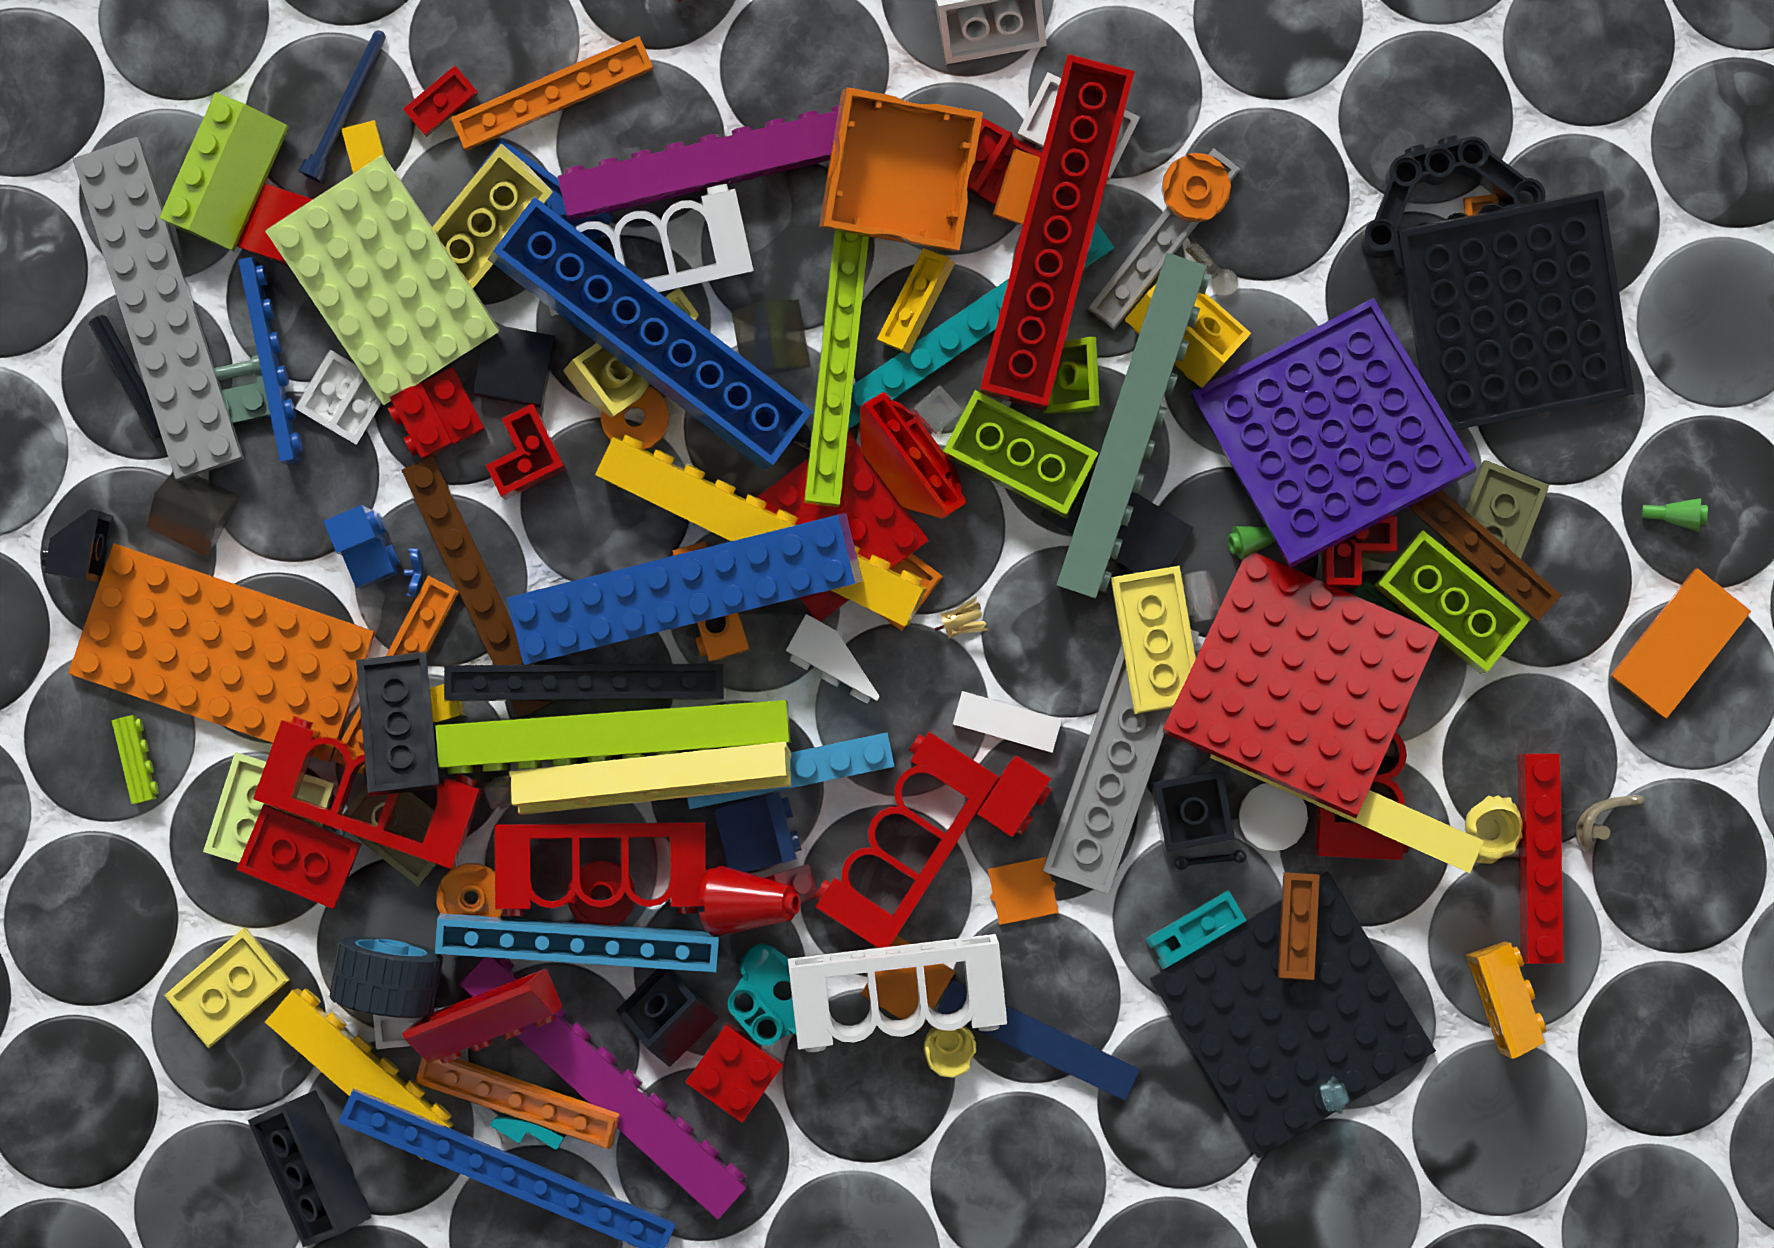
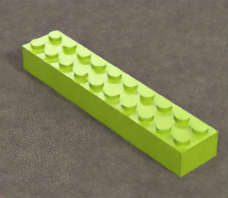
[435,700,791,774]

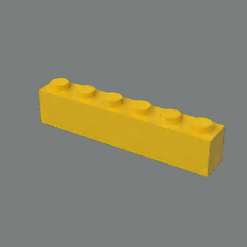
[265,988,454,1160]

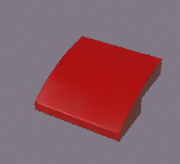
[967,117,1042,206]

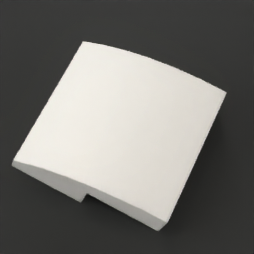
[295,350,382,445]

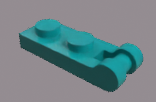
[1145,890,1247,969]

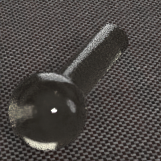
[1186,241,1238,296]

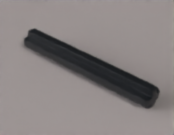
[89,314,162,439]

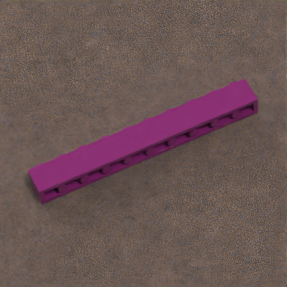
[558,105,839,222]
[459,957,747,1220]

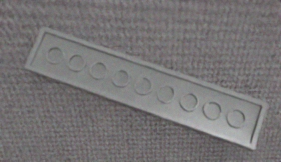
[72,137,244,481]

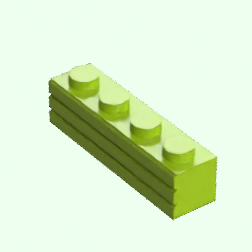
[112,715,159,804]

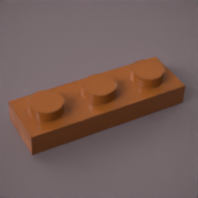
[1278,872,1320,980]

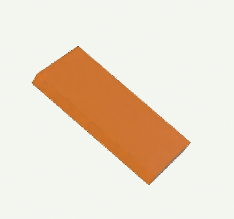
[1610,568,1751,719]

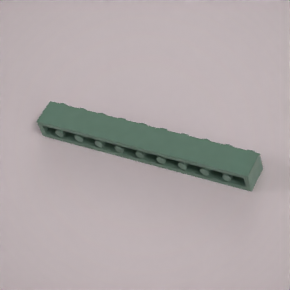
[1056,253,1211,598]

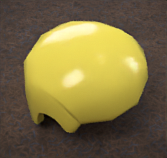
[923,1026,976,1078]

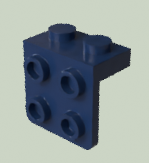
[715,792,802,872]

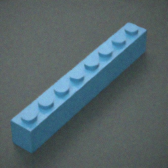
[435,913,719,972]

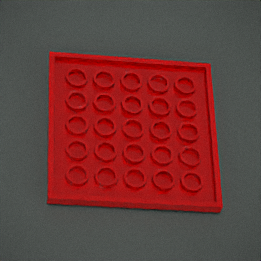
[1162,552,1440,819]

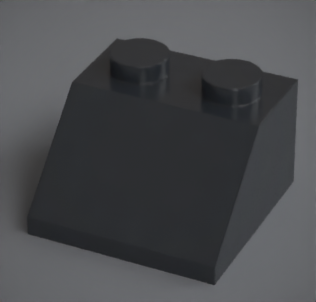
[41,509,113,583]
[616,968,719,1067]

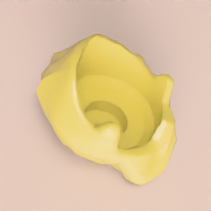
[1465,795,1523,864]

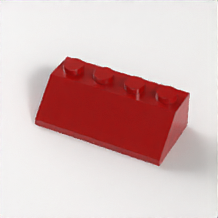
[402,968,563,1064]

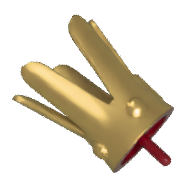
[935,596,988,639]

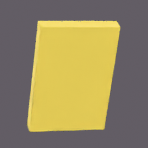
[164,927,290,1048]

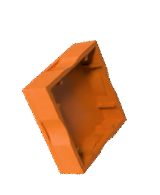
[819,87,983,252]

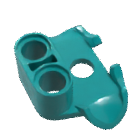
[728,943,797,1046]

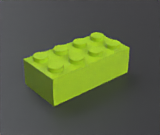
[943,390,1099,519]
[1374,530,1531,674]

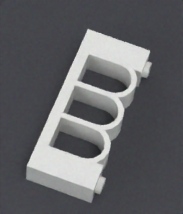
[549,184,754,316]
[788,934,1007,1052]

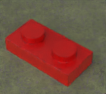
[403,65,479,137]

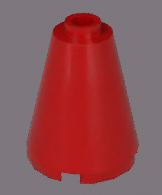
[699,866,801,936]

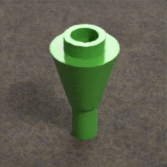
[1642,498,1708,532]
[1227,526,1275,560]

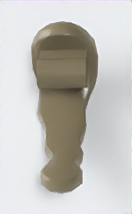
[1576,795,1645,852]

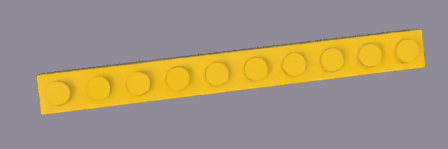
[595,434,927,627]

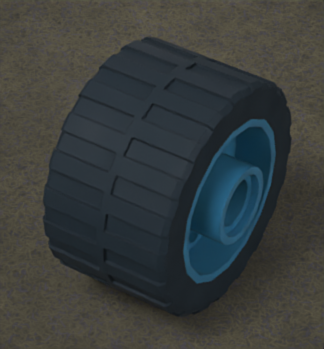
[329,936,443,1018]

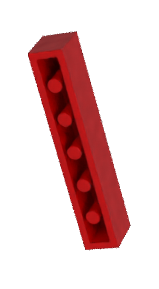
[1517,753,1563,964]

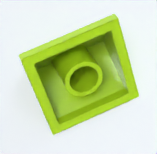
[1043,336,1100,414]

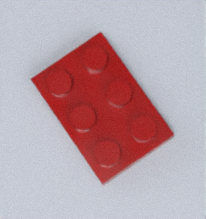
[236,805,362,909]

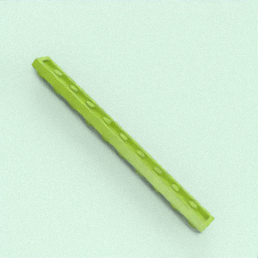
[804,231,869,507]

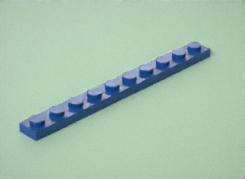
[338,1088,676,1248]

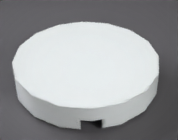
[1238,783,1308,851]

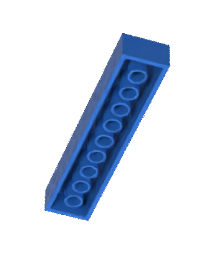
[488,197,813,471]
[507,513,863,665]

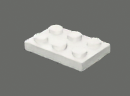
[1017,72,1140,180]

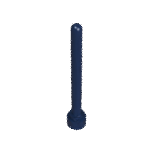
[298,30,386,184]

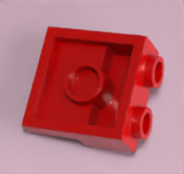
[388,367,486,459]

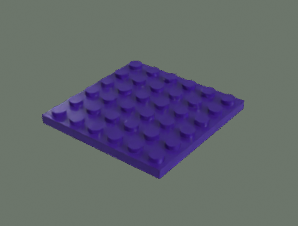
[1191,298,1476,568]

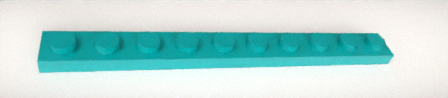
[812,222,1114,431]

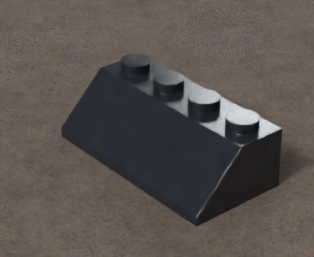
[248,1090,372,1248]

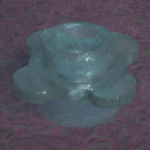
[1320,1076,1349,1114]

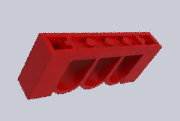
[1315,708,1409,860]
[253,716,483,869]
[814,732,999,948]
[495,822,706,916]

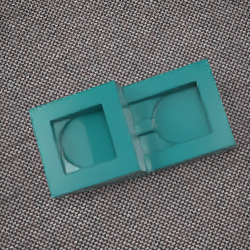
[490,1116,566,1150]

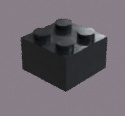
[1150,770,1235,852]

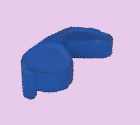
[404,548,423,597]

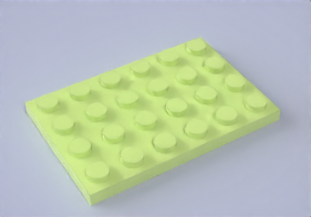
[265,155,500,405]

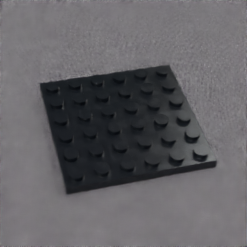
[1396,190,1634,430]
[1150,872,1436,1159]

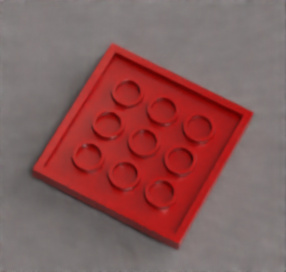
[757,431,930,622]

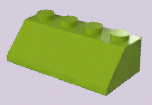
[159,92,289,252]

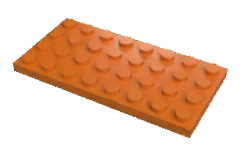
[68,543,376,762]

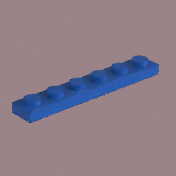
[238,257,303,465]

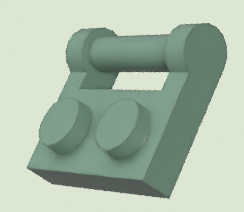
[215,355,271,425]

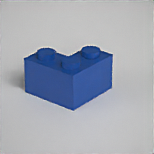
[323,505,400,589]

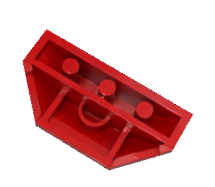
[860,392,966,518]

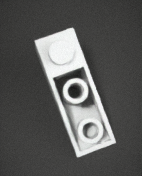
[786,614,880,704]

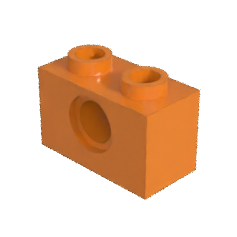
[693,613,750,662]

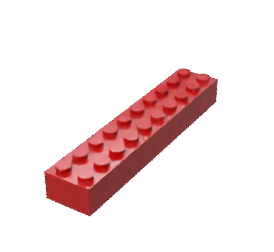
[979,54,1135,411]

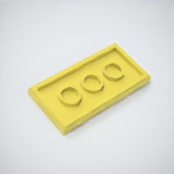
[1110,566,1196,714]

